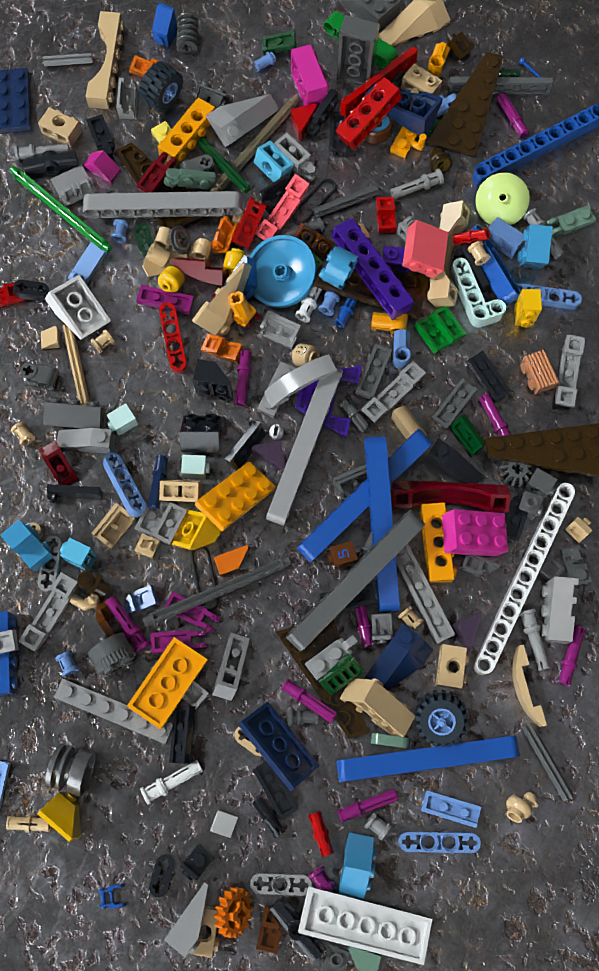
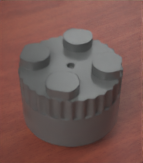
[88,633,136,678]

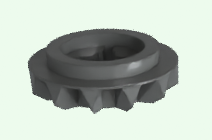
[168,225,191,255]

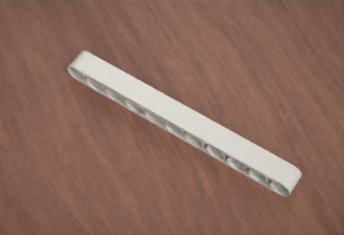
[473,483,575,675]

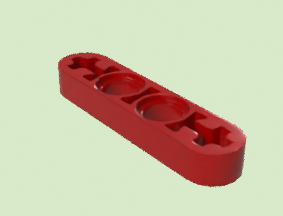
[159,302,187,373]

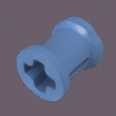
[111,219,129,243]
[318,291,340,316]
[55,651,80,677]

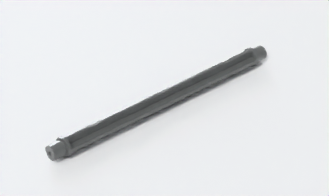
[142,557,291,627]

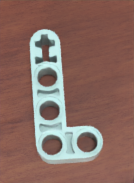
[450,258,506,328]

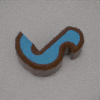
[364,115,392,144]

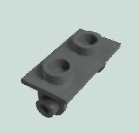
[193,82,230,108]

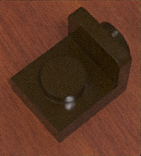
[446,31,474,60]

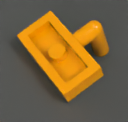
[390,126,426,159]

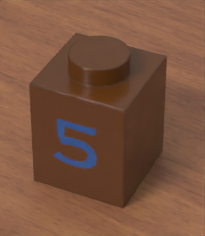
[327,541,358,570]

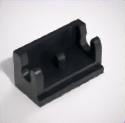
[259,174,291,215]

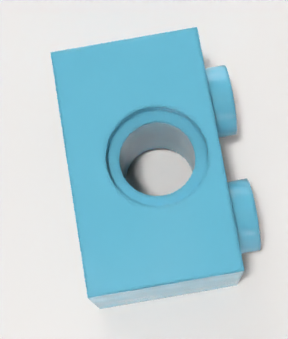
[254,141,294,182]
[60,538,98,572]

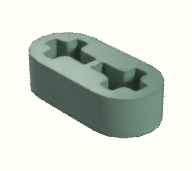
[371,733,410,749]

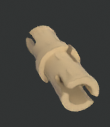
[6,815,51,833]

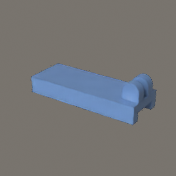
[421,790,481,828]

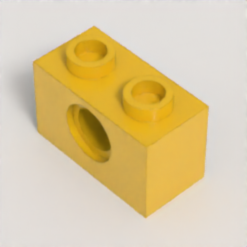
[514,289,542,327]

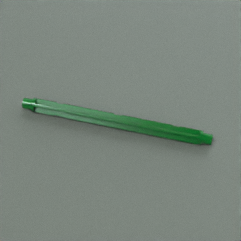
[10,166,112,253]

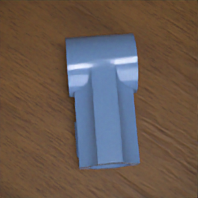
[392,329,411,369]

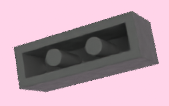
[43,397,105,429]

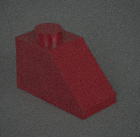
[39,441,78,485]

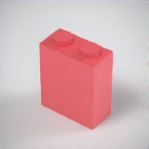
[403,220,448,278]

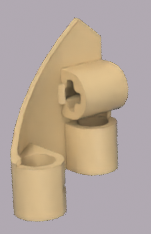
[142,227,212,277]

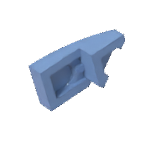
[120,585,159,617]

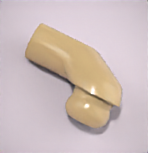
[69,594,100,611]

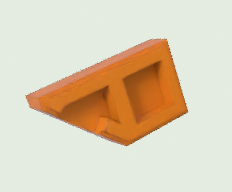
[214,545,249,576]

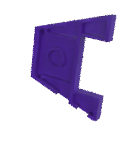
[296,366,362,437]

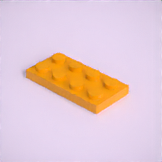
[195,461,276,532]
[127,637,208,730]

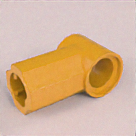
[427,42,450,78]
[228,291,256,327]
[371,312,408,334]

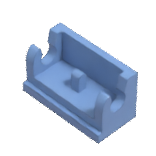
[488,217,524,259]

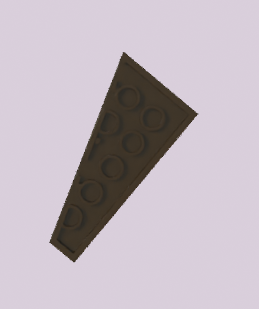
[426,52,503,158]
[116,143,203,229]
[314,267,430,320]
[485,423,599,477]
[276,619,368,739]

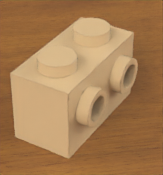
[401,64,442,96]

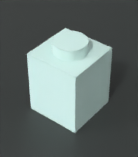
[106,404,138,436]
[181,455,210,479]

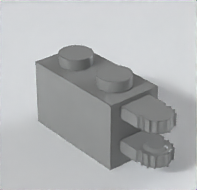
[274,133,316,181]

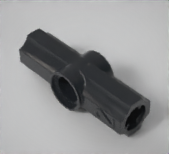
[22,150,79,175]
[270,896,326,962]

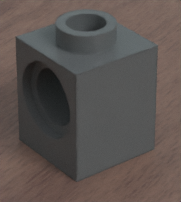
[524,468,558,500]

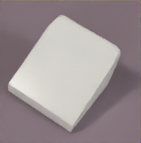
[210,810,238,838]

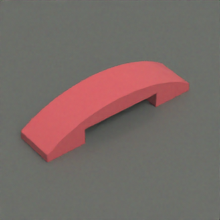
[255,174,310,240]

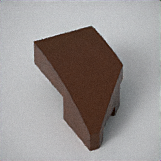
[96,597,115,637]
[256,906,282,955]

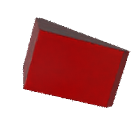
[291,103,317,141]

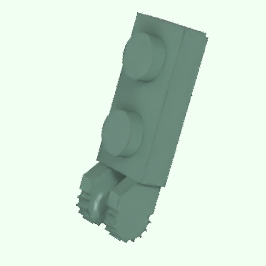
[164,168,216,190]
[546,205,596,237]

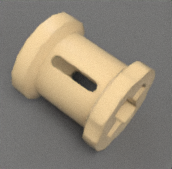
[468,241,491,266]
[90,330,115,354]
[11,421,36,446]
[398,606,424,630]

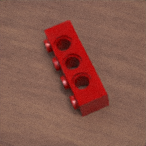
[336,77,402,150]

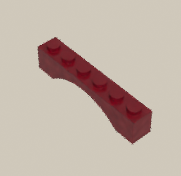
[391,480,511,513]

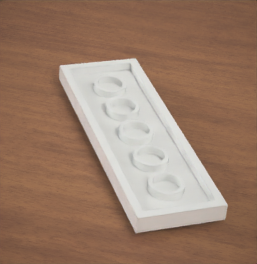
[298,886,432,965]

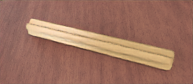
[63,324,90,404]

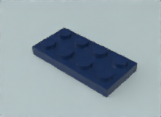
[0,68,31,133]
[238,701,320,792]

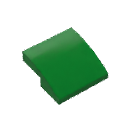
[414,306,467,354]

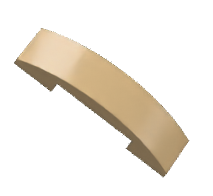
[512,645,547,727]

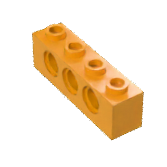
[158,97,215,167]
[419,503,457,584]

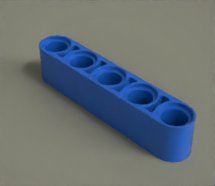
[465,224,521,306]

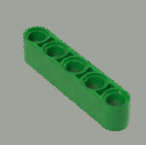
[323,11,398,69]

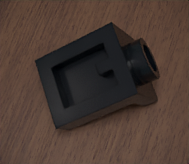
[180,844,214,881]

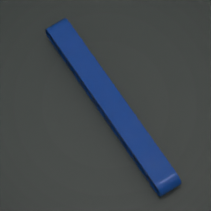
[472,104,599,186]
[296,428,433,562]
[364,436,400,613]
[336,735,520,782]

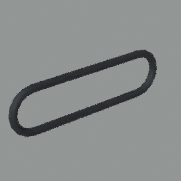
[292,179,336,224]
[190,546,219,611]

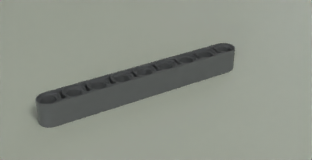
[286,510,425,652]

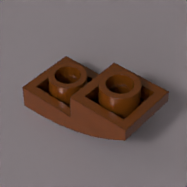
[293,223,334,258]

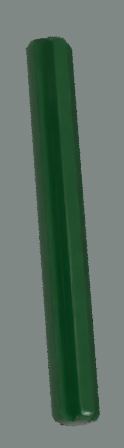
[197,137,251,194]

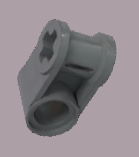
[180,154,215,173]
[20,363,59,390]

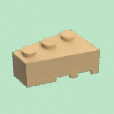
[339,678,415,737]

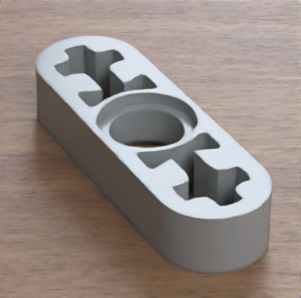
[38,536,63,593]
[250,873,312,896]

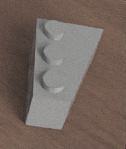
[541,576,579,644]

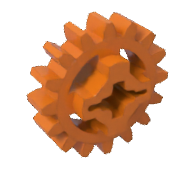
[214,887,253,939]

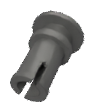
[287,707,319,727]

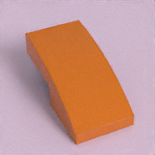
[129,55,161,77]
[201,334,244,363]

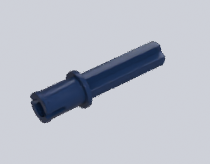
[148,455,168,510]

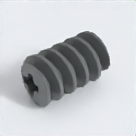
[176,13,198,54]

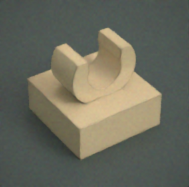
[565,517,592,543]
[134,533,161,559]

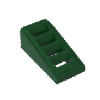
[318,653,364,695]

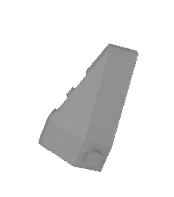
[206,94,279,147]

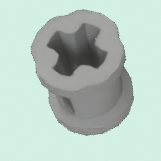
[364,812,392,840]

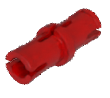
[453,228,491,245]
[308,811,334,857]

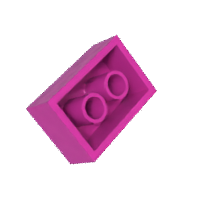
[291,44,329,108]
[442,509,508,557]

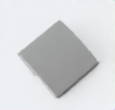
[135,500,187,545]

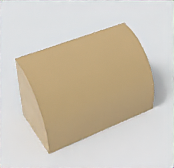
[391,405,428,440]

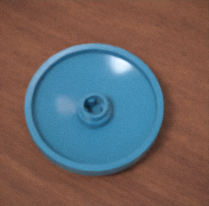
[250,235,317,308]

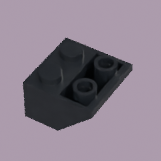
[193,359,233,401]
[180,414,221,453]

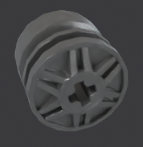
[45,744,95,796]

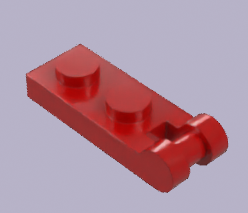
[232,196,267,250]

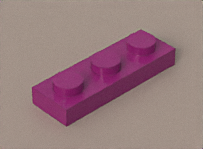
[136,285,194,315]

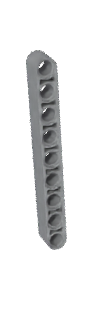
[83,191,243,218]
[266,368,343,526]

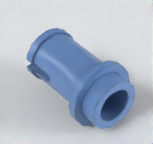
[253,52,276,71]

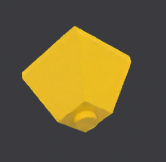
[170,509,221,550]
[37,792,81,842]

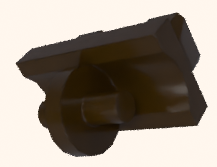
[77,571,110,596]

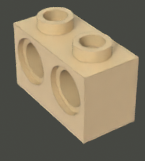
[159,479,203,502]

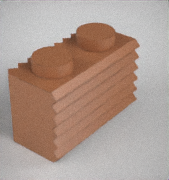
[520,349,559,395]

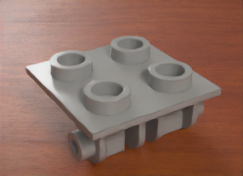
[50,164,97,207]

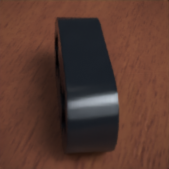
[14,280,49,301]
[149,854,175,897]

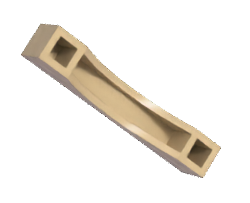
[86,11,125,110]
[427,201,470,308]

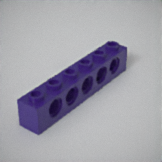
[332,218,414,320]

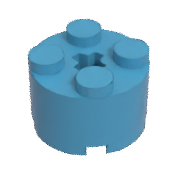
[319,246,359,290]

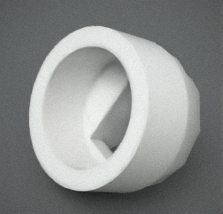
[269,424,284,440]

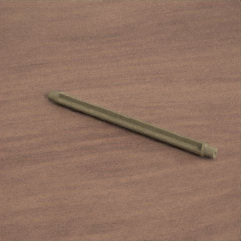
[210,94,301,192]

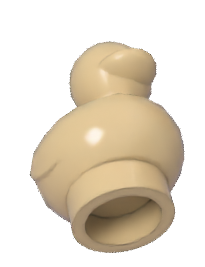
[506,792,538,823]

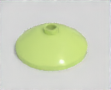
[476,173,530,226]

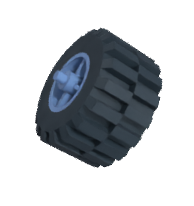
[139,61,183,112]
[415,690,468,747]

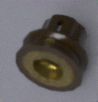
[429,148,453,174]

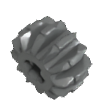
[499,461,533,487]

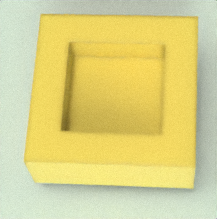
[151,121,172,144]

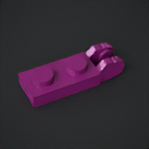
[164,592,221,633]
[150,630,208,654]

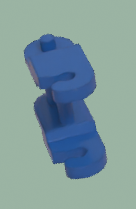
[97,883,127,909]

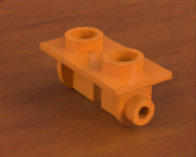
[212,216,238,253]

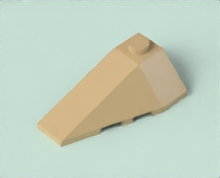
[379,0,450,47]
[192,262,252,336]

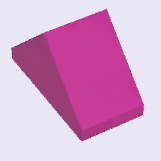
[82,150,121,183]

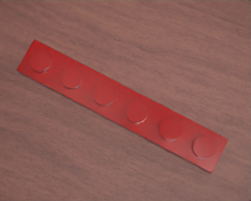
[340,47,418,118]

